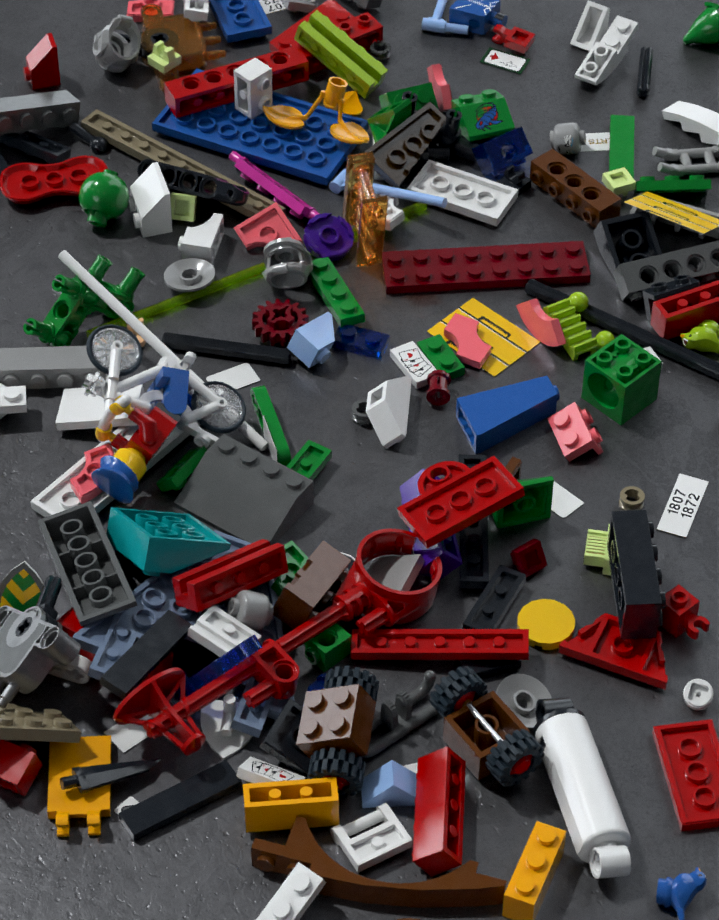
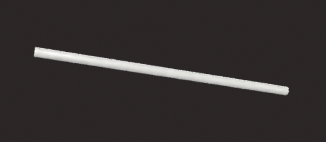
[58,250,268,451]

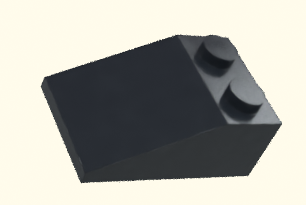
[593,211,670,283]

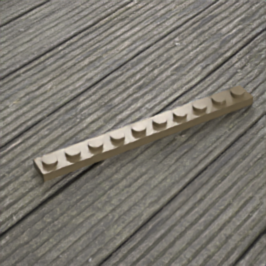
[81,109,286,218]

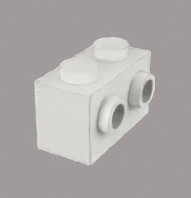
[234,58,273,120]

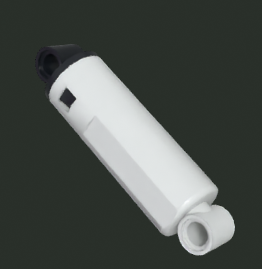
[533,697,631,879]

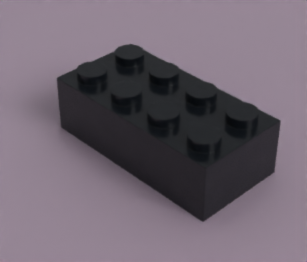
[607,510,666,640]

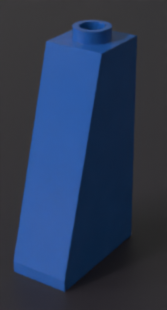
[456,376,560,454]

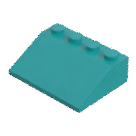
[106,507,231,576]

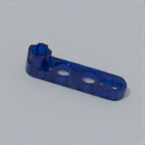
[171,634,263,705]

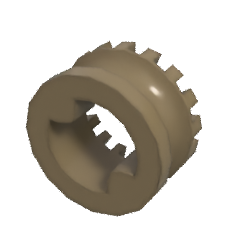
[619,486,645,510]

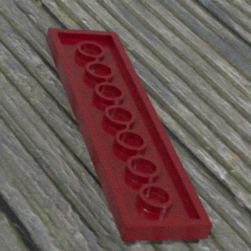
[381,241,591,294]

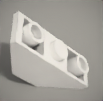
[366,376,412,449]

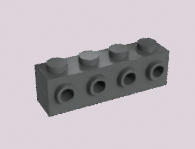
[0,90,80,136]

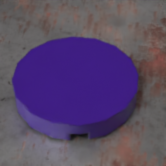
[303,213,354,262]

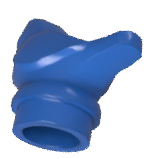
[656,867,707,920]

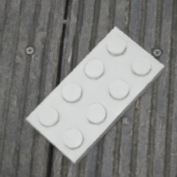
[407,160,518,226]

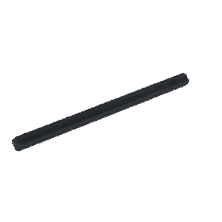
[525,279,719,380]

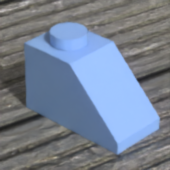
[287,312,335,368]

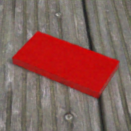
[652,719,719,832]

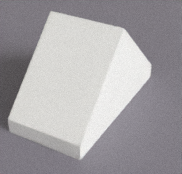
[570,0,610,51]

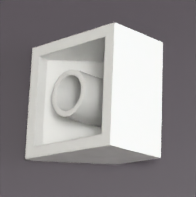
[128,162,172,238]

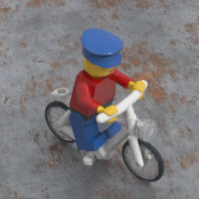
[81,324,246,504]

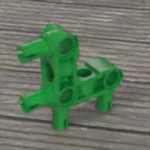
[23,254,146,347]

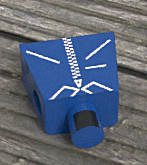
[449,0,508,35]

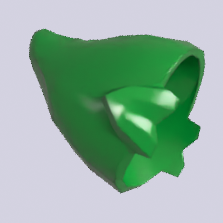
[683,2,719,45]

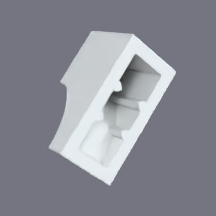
[178,213,224,264]

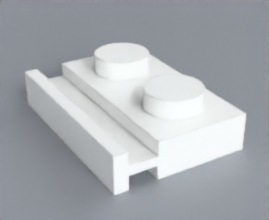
[187,605,261,667]

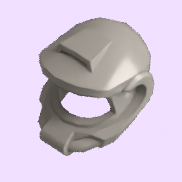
[93,14,141,73]
[262,237,313,289]

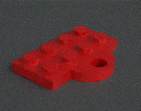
[397,456,525,549]

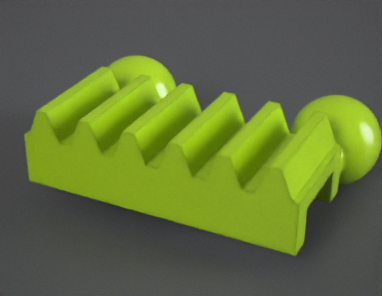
[543,292,615,361]

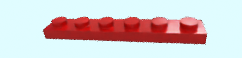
[351,629,529,660]

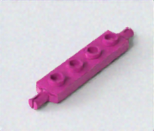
[229,151,320,220]

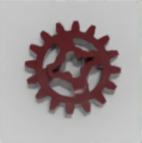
[252,298,309,347]

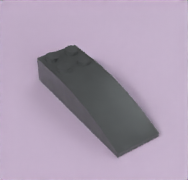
[37,501,137,626]

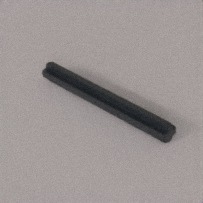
[162,332,291,365]

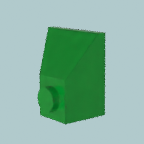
[491,476,554,529]

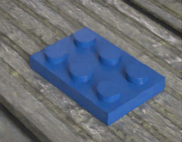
[208,0,272,43]

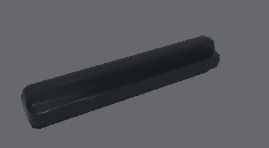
[636,46,653,98]

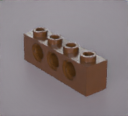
[530,149,622,228]

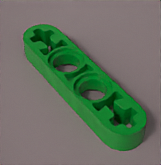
[251,385,291,466]

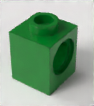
[305,623,352,672]

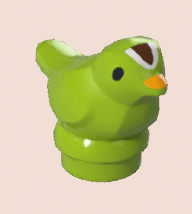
[680,320,719,354]

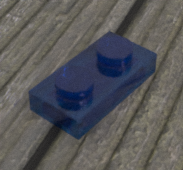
[332,325,390,360]

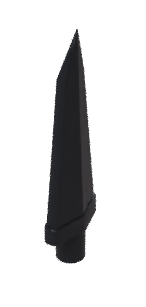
[60,759,161,794]

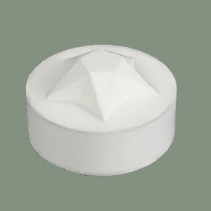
[683,679,713,710]

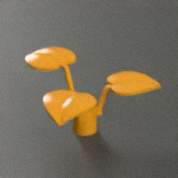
[263,77,370,144]

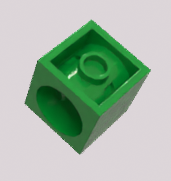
[581,334,662,426]

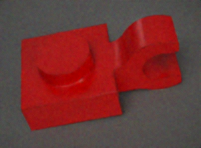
[491,24,535,54]

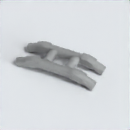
[652,145,719,177]

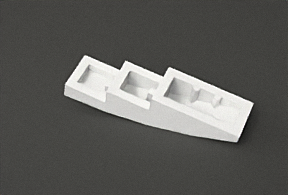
[662,101,719,145]

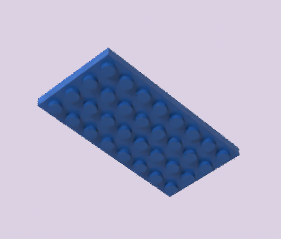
[152,69,369,186]

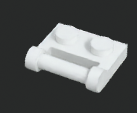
[330,803,413,873]

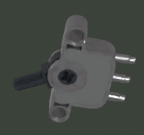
[0,575,80,708]

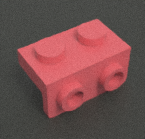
[547,402,603,462]

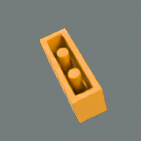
[243,777,339,832]
[502,821,566,920]

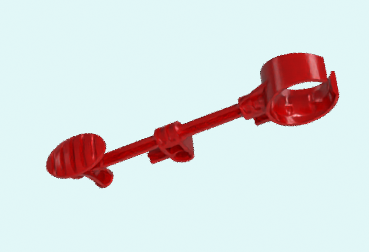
[113,528,442,756]

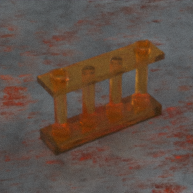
[342,152,388,267]

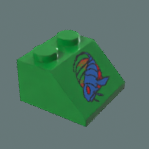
[451,89,516,142]

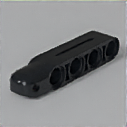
[137,159,249,206]

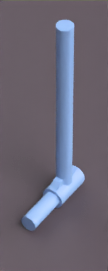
[422,0,469,35]
[329,157,447,208]

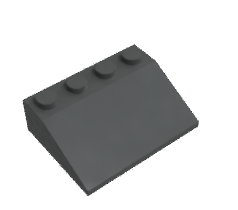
[174,434,314,546]

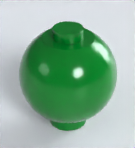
[79,169,129,228]

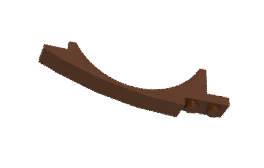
[251,816,506,908]

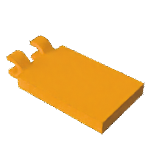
[47,735,112,837]

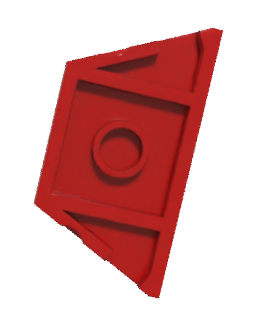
[558,613,668,690]

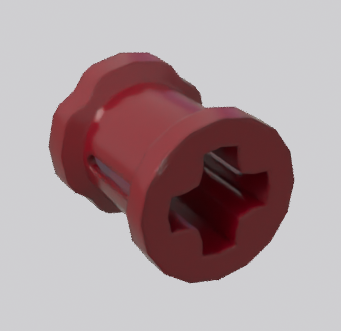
[426,370,451,406]

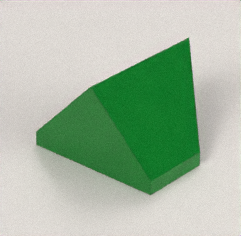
[367,98,412,143]

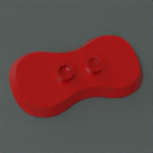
[0,156,108,204]

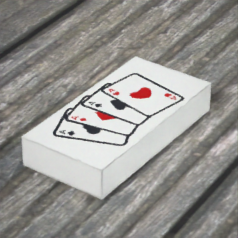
[390,341,439,389]
[236,756,306,783]

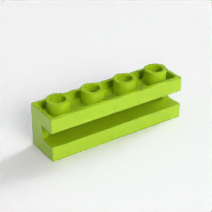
[294,10,388,99]

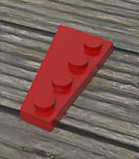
[269,0,354,52]

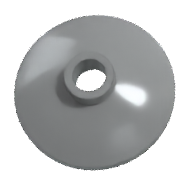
[164,258,215,292]
[496,674,552,729]

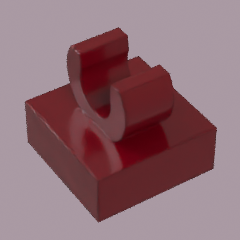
[510,538,548,578]

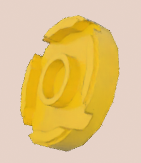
[517,599,575,650]

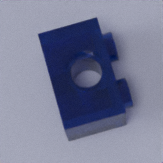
[472,126,533,177]

